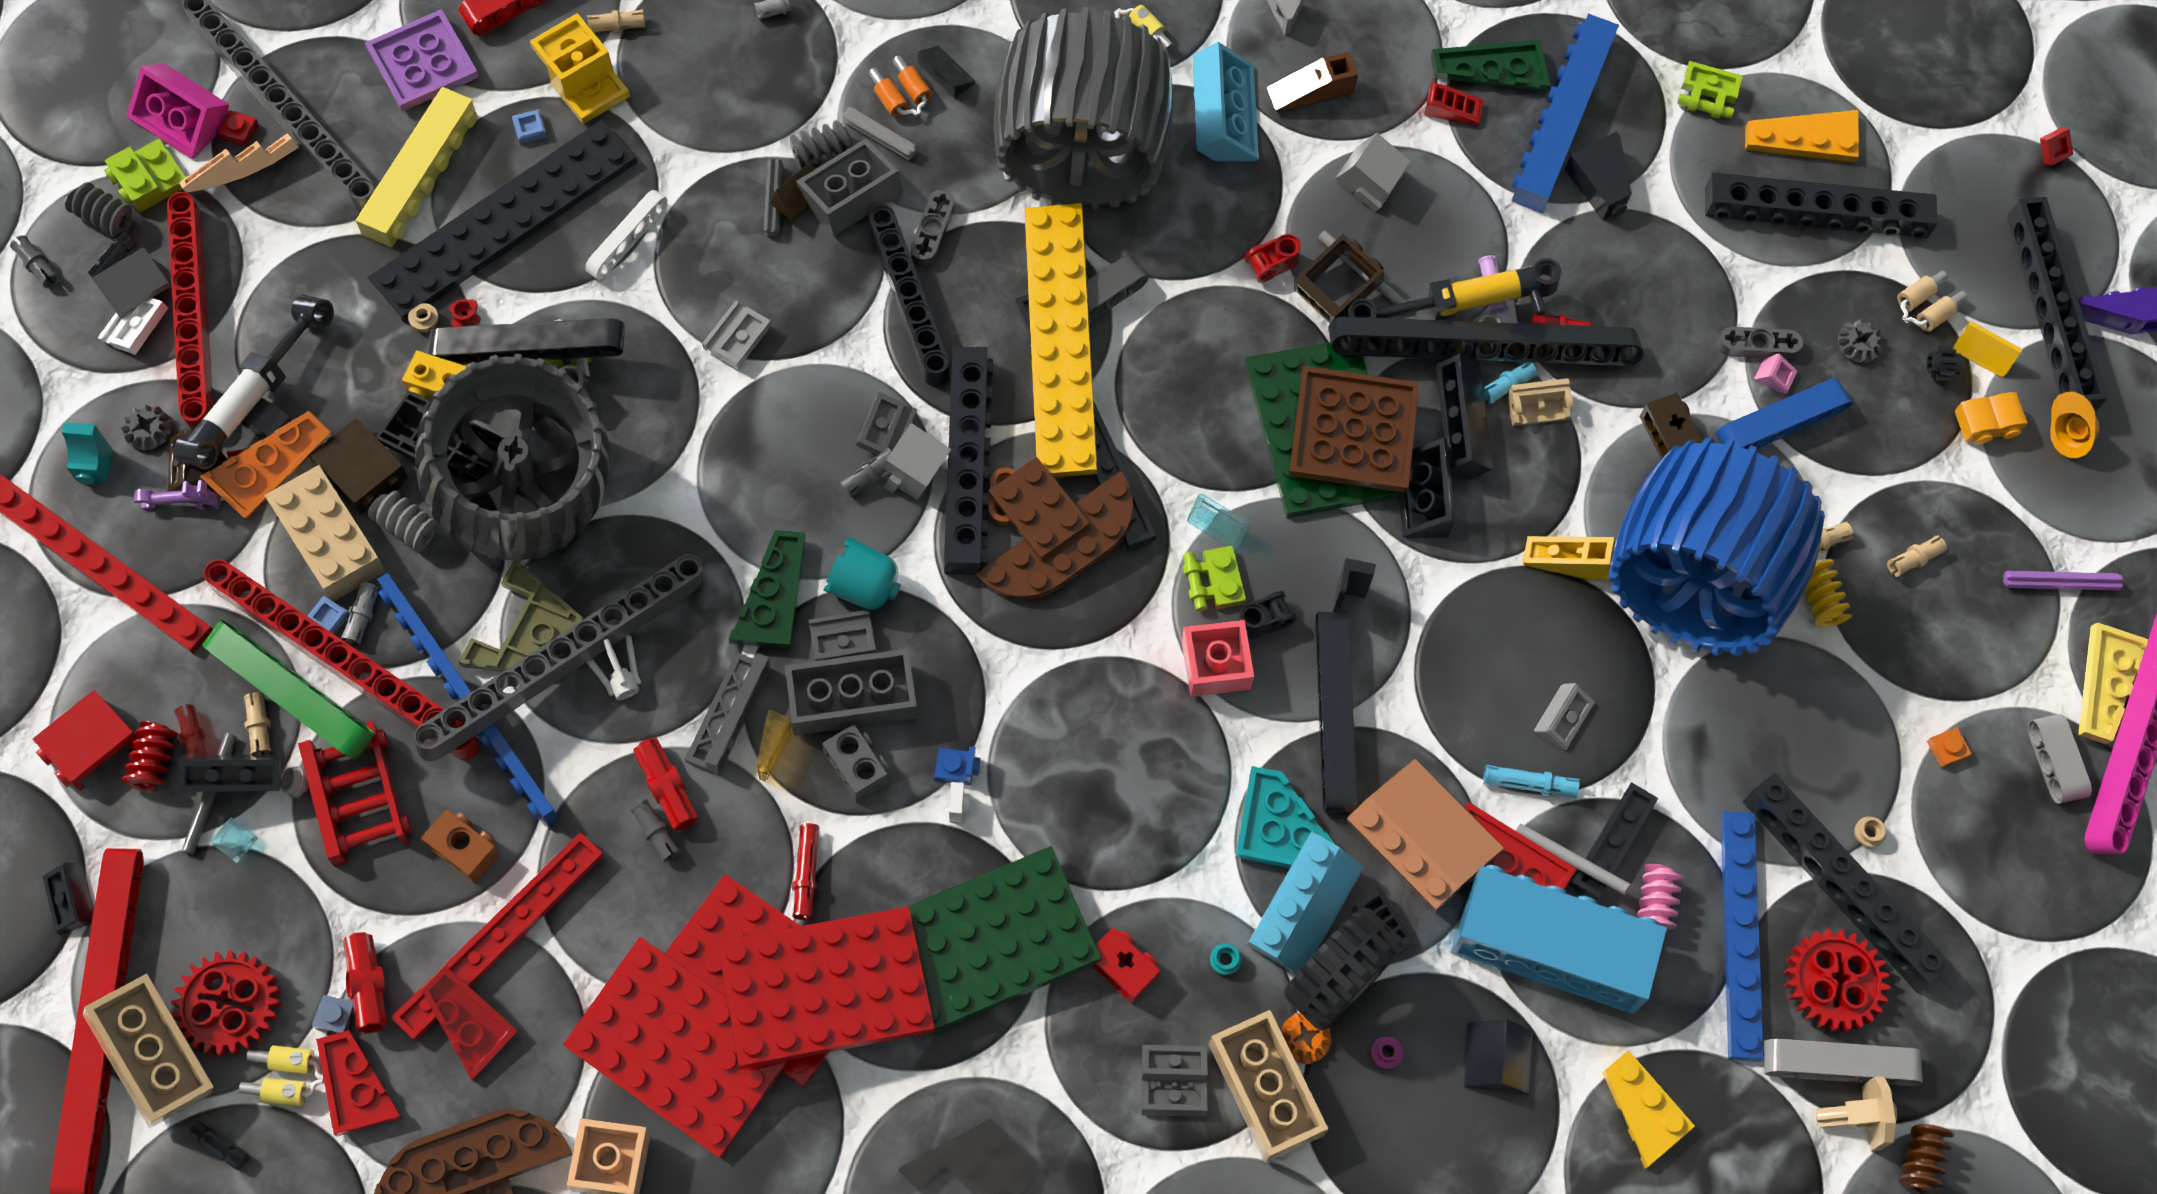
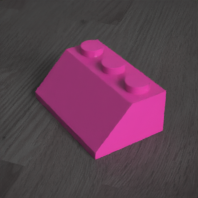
[126,63,230,158]

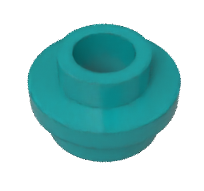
[1210,943,1242,976]

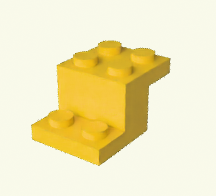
[530,13,630,124]

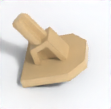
[1816,1076,1897,1151]

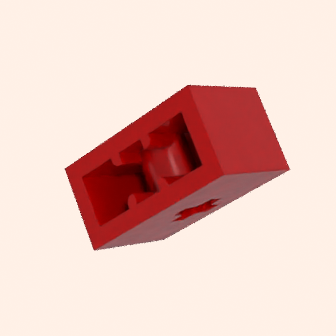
[1091,927,1160,1005]

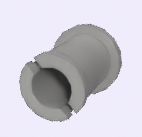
[754,0,791,20]

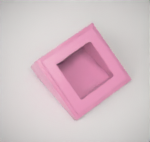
[1755,354,1798,394]

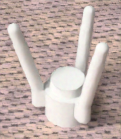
[586,635,642,700]

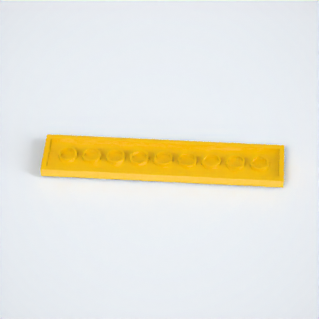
[1025,203,1098,477]

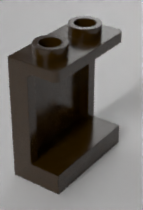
[309,418,408,514]

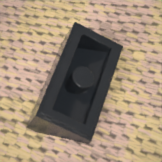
[917,45,975,99]
[42,862,94,935]

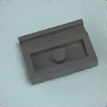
[855,391,917,455]
[808,610,876,661]

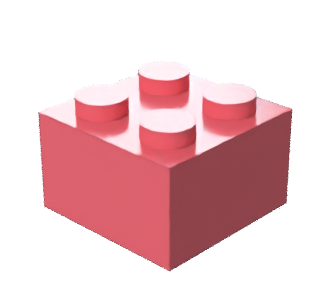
[1181,620,1254,697]

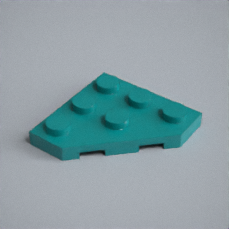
[1235,766,1334,868]

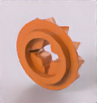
[1281,1013,1332,1064]

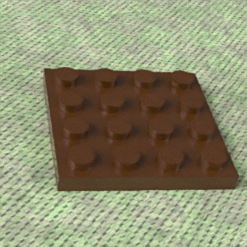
[1289,366,1419,493]

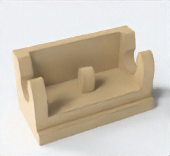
[1506,378,1573,427]

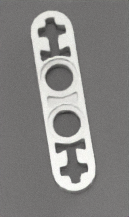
[585,190,668,280]

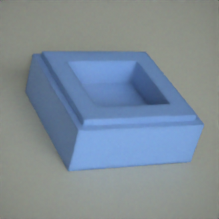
[512,109,547,145]
[308,596,349,635]

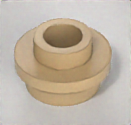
[408,303,439,332]
[1854,817,1886,848]

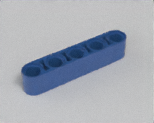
[1715,378,1853,449]

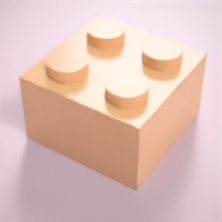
[567,1118,651,1194]

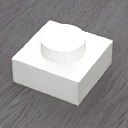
[949,782,970,822]

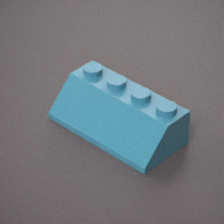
[1193,42,1259,161]
[1246,831,1364,974]

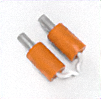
[869,56,933,117]

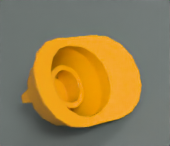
[2050,392,2099,458]

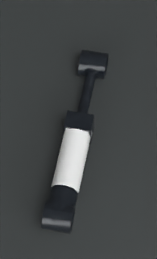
[173,295,334,470]

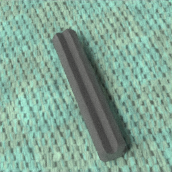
[764,159,784,237]

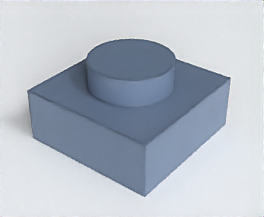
[312,995,354,1034]

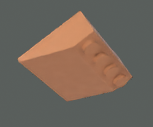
[1347,759,1504,913]

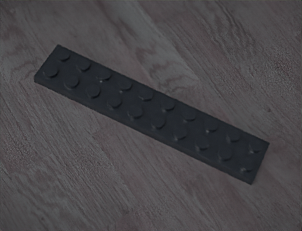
[367,120,637,323]

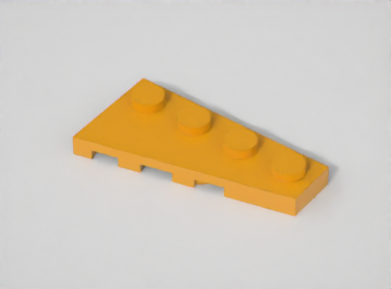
[1745,110,1859,163]

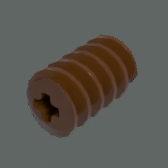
[1899,1124,1954,1194]

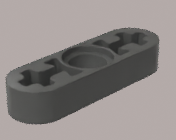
[911,190,954,267]
[1717,326,1803,359]

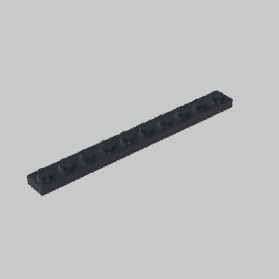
[1015,294,1157,550]

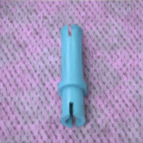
[1483,764,1579,798]

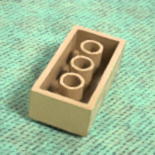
[264,465,386,602]
[83,974,213,1129]
[1208,1010,1328,1163]

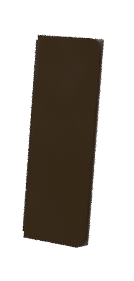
[771,163,815,221]

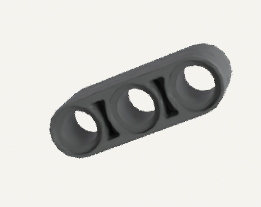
[1087,255,1149,323]

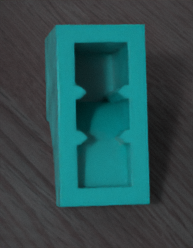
[62,422,114,485]

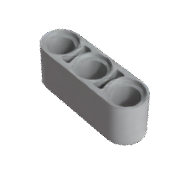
[2028,714,2092,804]

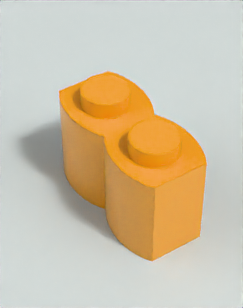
[1955,392,2028,444]

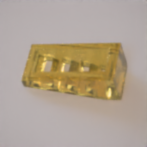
[757,710,793,782]

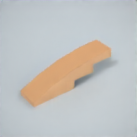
[179,133,299,193]

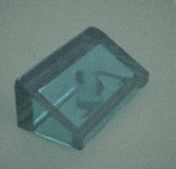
[1187,493,1250,551]

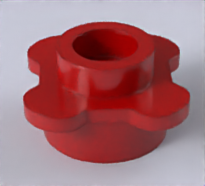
[449,299,481,327]

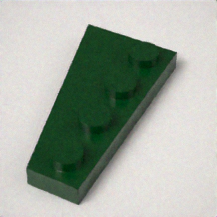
[1431,40,1551,92]
[729,530,806,649]

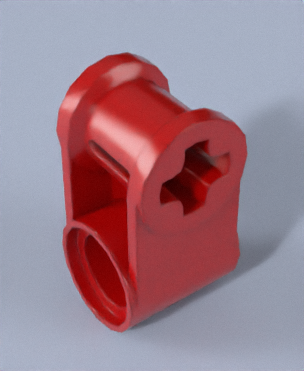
[1244,234,1301,283]

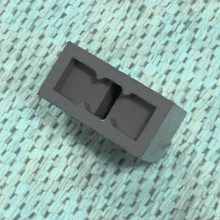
[822,724,890,803]

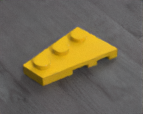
[1602,1050,1695,1169]

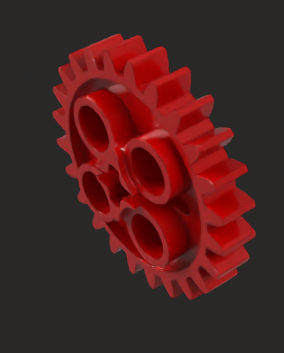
[1783,928,1890,1033]
[170,950,282,1058]

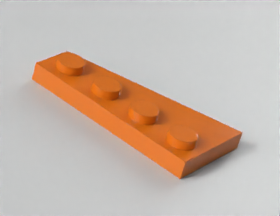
[200,411,333,519]

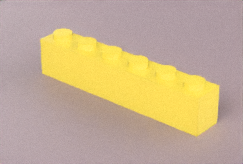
[355,87,477,248]

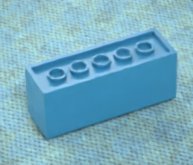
[1450,865,1667,1014]

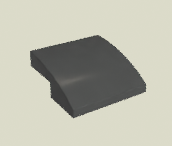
[1141,1045,1208,1117]

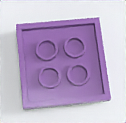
[365,9,479,112]

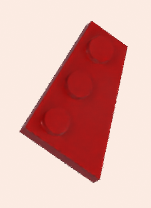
[421,965,518,1081]

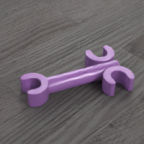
[134,480,221,510]

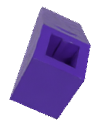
[2078,287,2157,335]

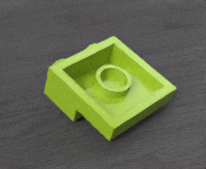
[104,138,186,213]

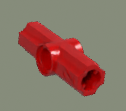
[633,738,699,832]
[343,932,387,1034]

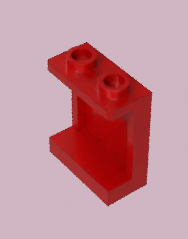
[32,690,139,791]

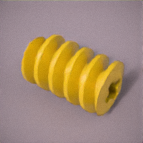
[1804,559,1853,627]

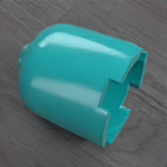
[823,537,901,610]

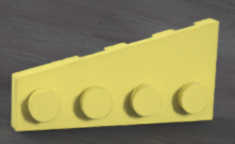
[2078,622,2148,744]

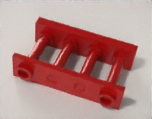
[298,720,412,867]

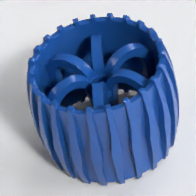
[1609,438,1825,656]

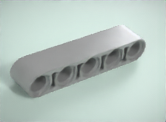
[1763,1039,1923,1086]

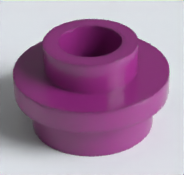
[1371,1036,1403,1069]

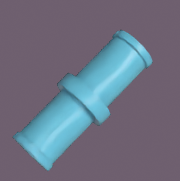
[1483,362,1538,404]

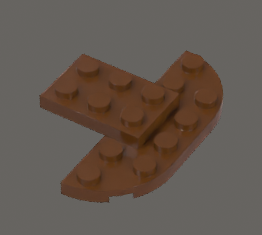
[976,457,1133,600]
[374,1110,573,1194]

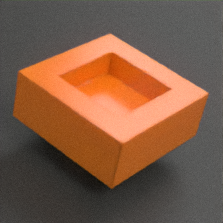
[1927,727,1972,768]

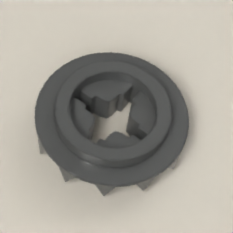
[1837,319,1885,363]
[121,404,172,450]

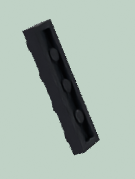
[1570,782,1658,901]

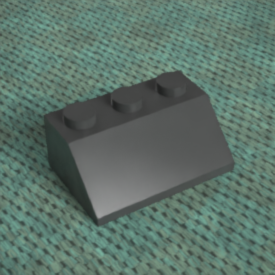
[796,138,903,237]

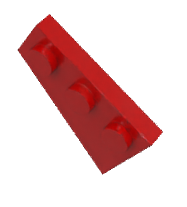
[316,1030,403,1137]

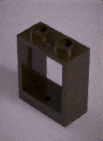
[1293,234,1384,323]

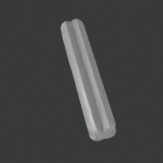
[842,107,917,160]

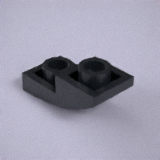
[242,397,292,438]

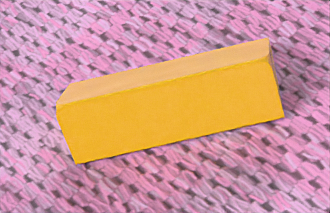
[1953,321,2023,377]

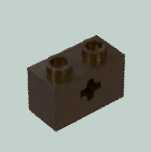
[1639,393,1703,459]

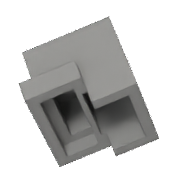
[1335,133,1411,212]
[882,423,951,501]

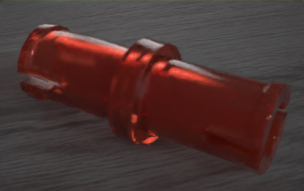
[174,704,207,755]

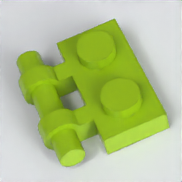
[1677,61,1743,119]
[1183,545,1246,611]

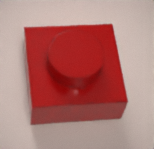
[217,110,259,147]
[2040,127,2074,166]

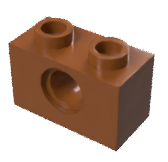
[421,809,500,884]

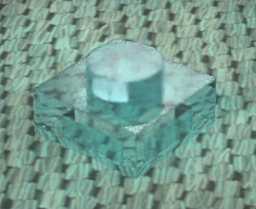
[209,817,258,863]

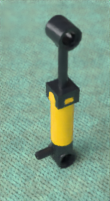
[1348,258,1561,320]

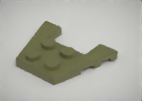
[458,562,584,673]

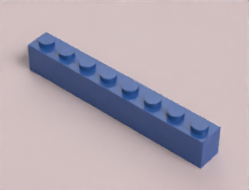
[1510,13,1619,213]

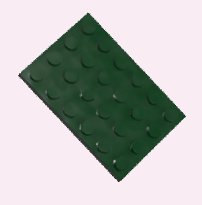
[1244,342,1402,518]
[907,845,1101,1038]

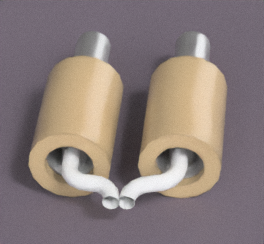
[1897,270,1967,332]

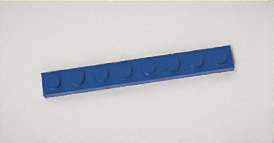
[1721,811,1764,1062]

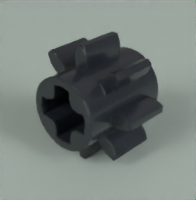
[1926,345,1962,382]

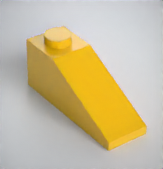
[1523,536,1616,580]

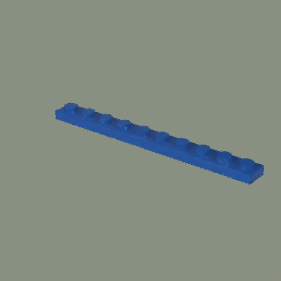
[377,573,558,826]

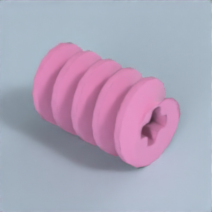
[1637,864,1683,932]

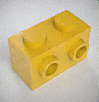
[402,350,466,401]

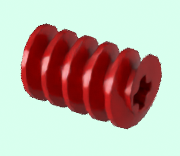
[121,721,179,792]

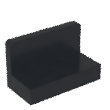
[1332,558,1376,612]

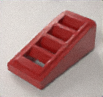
[1424,82,1484,126]

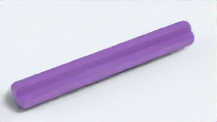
[2003,571,2123,591]

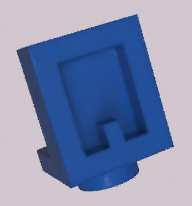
[934,746,981,785]

